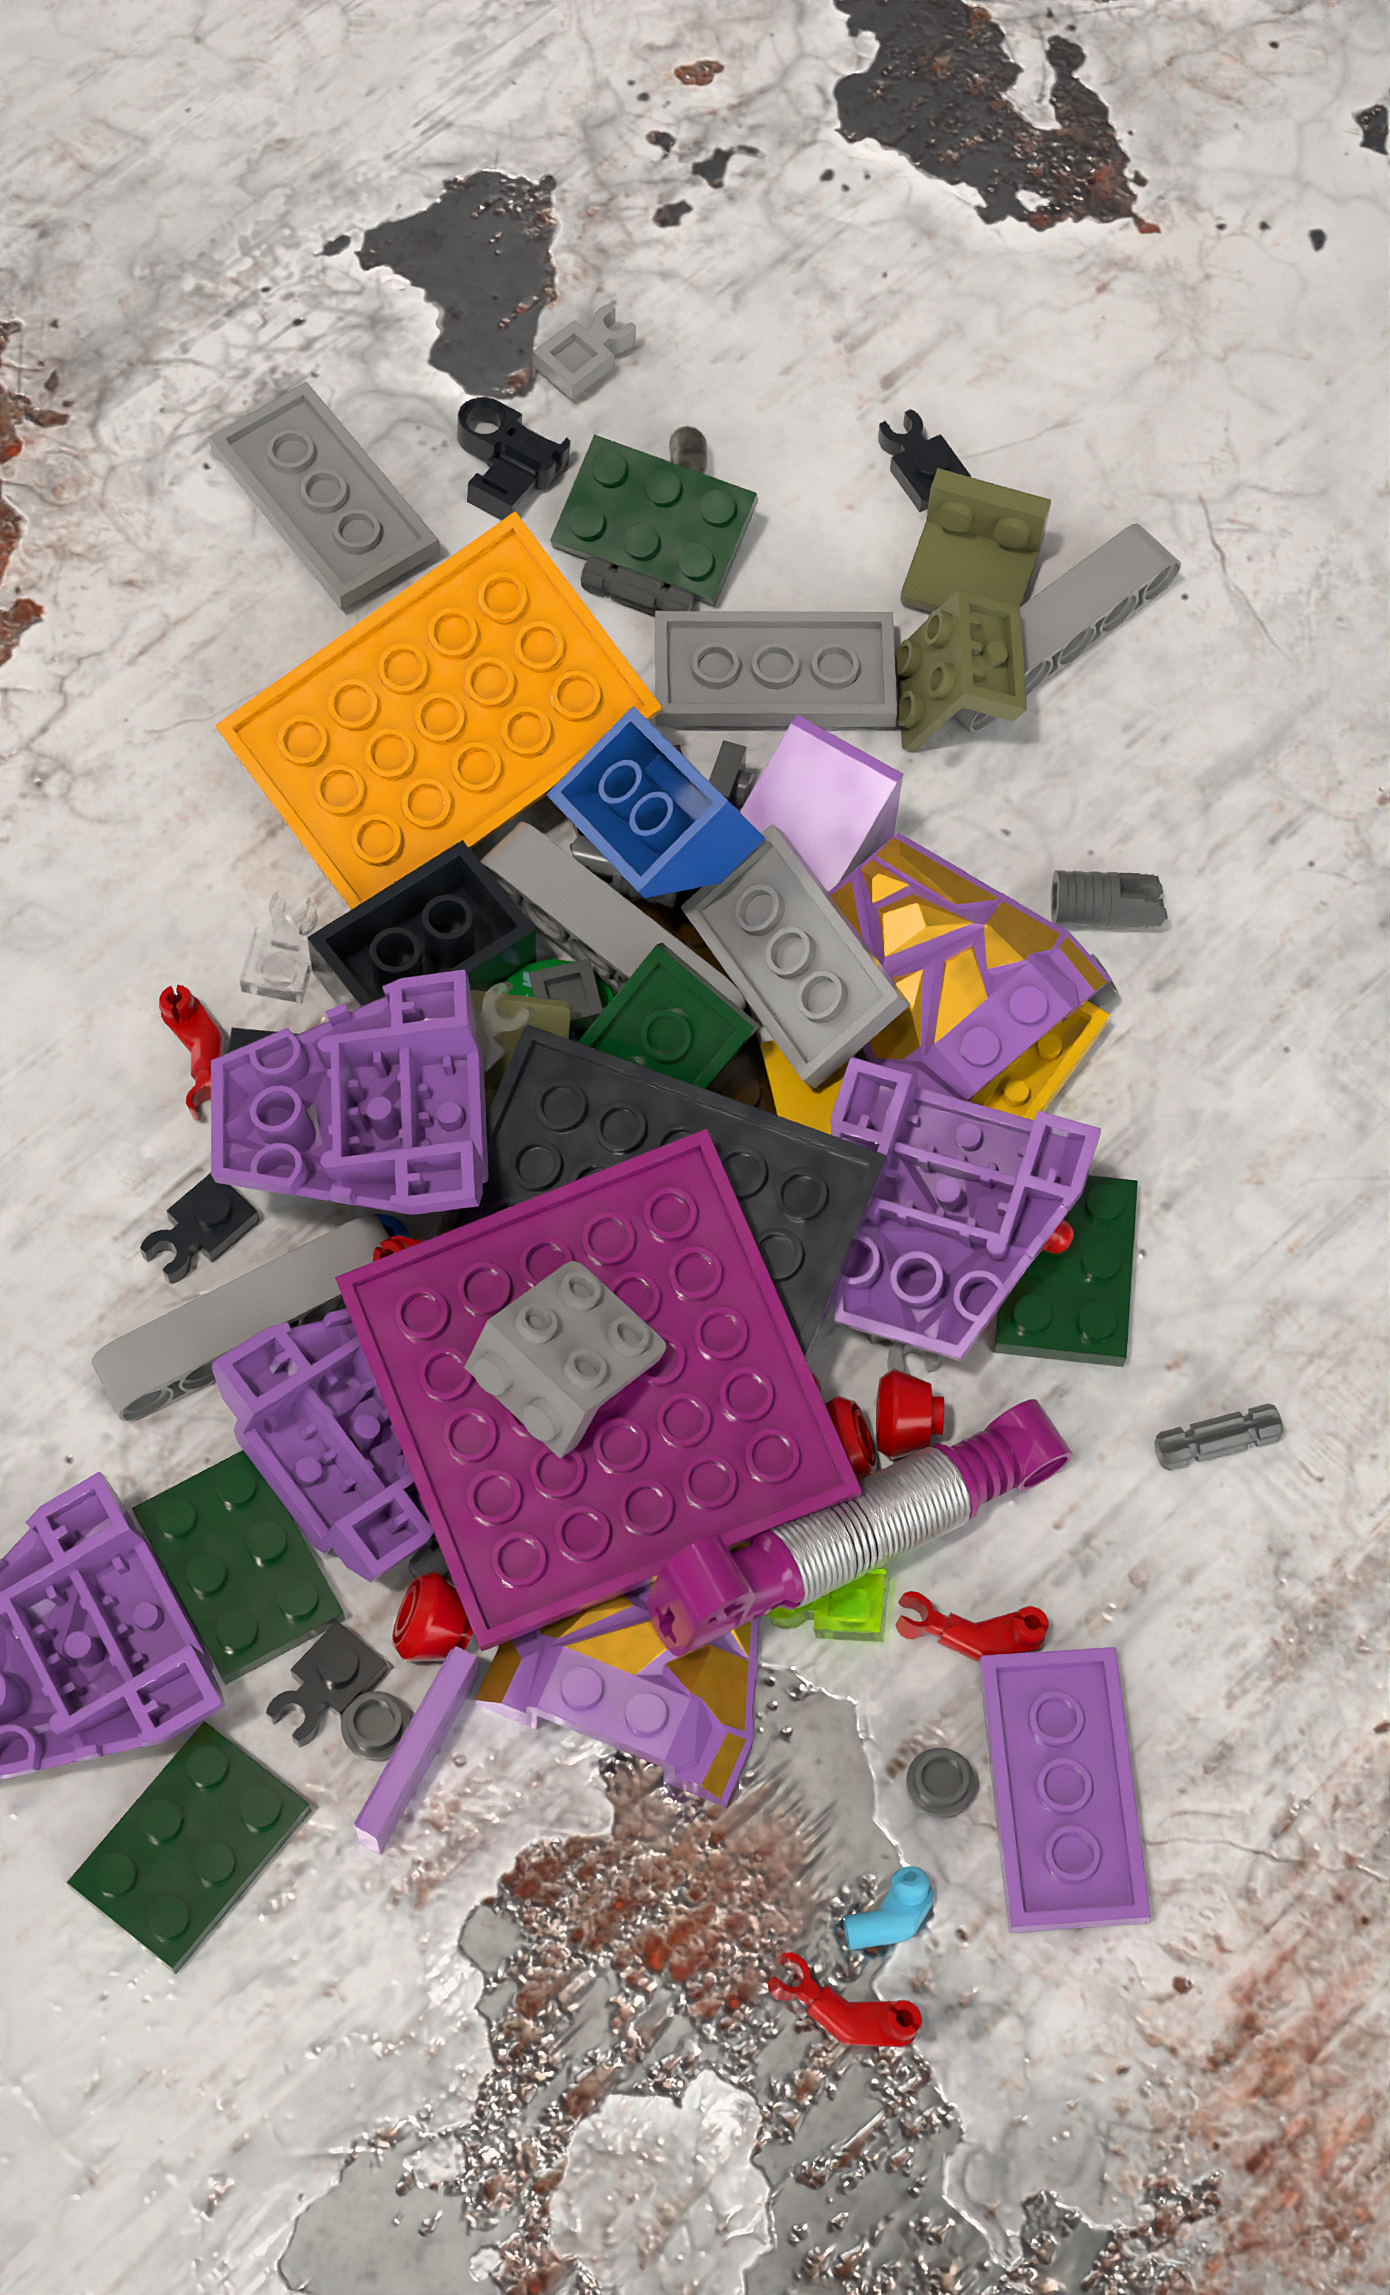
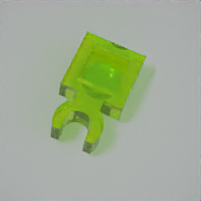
[768,1568,890,1642]

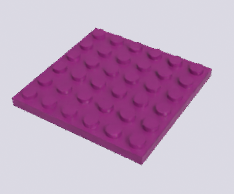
[335,1129,862,1652]

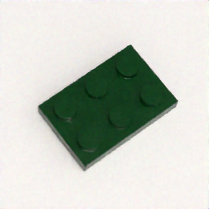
[550,434,759,607]
[578,943,760,1090]
[994,1175,1138,1367]
[132,1450,346,1685]
[66,1721,311,1975]

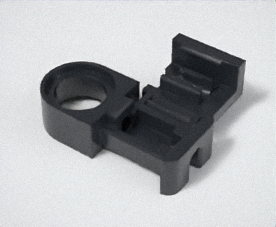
[457,397,570,521]

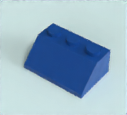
[546,706,765,898]

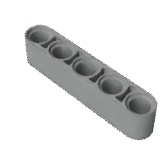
[954,523,1181,733]
[480,822,746,1011]
[92,1215,390,1421]

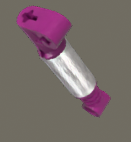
[647,1399,1074,1657]

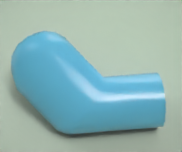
[843,1866,933,1951]

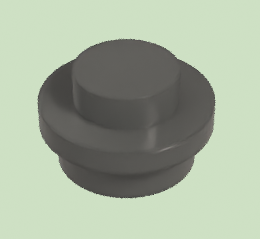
[341,1691,410,1760]
[906,1747,975,1817]

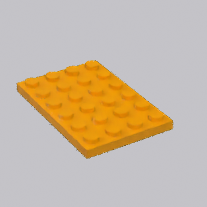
[215,511,662,910]

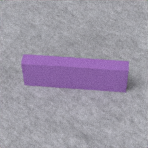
[354,1646,479,1855]

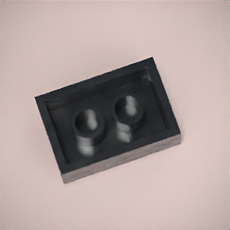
[307,840,537,1012]

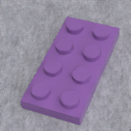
[978,1647,1151,1933]

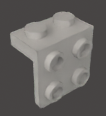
[464,1261,666,1459]

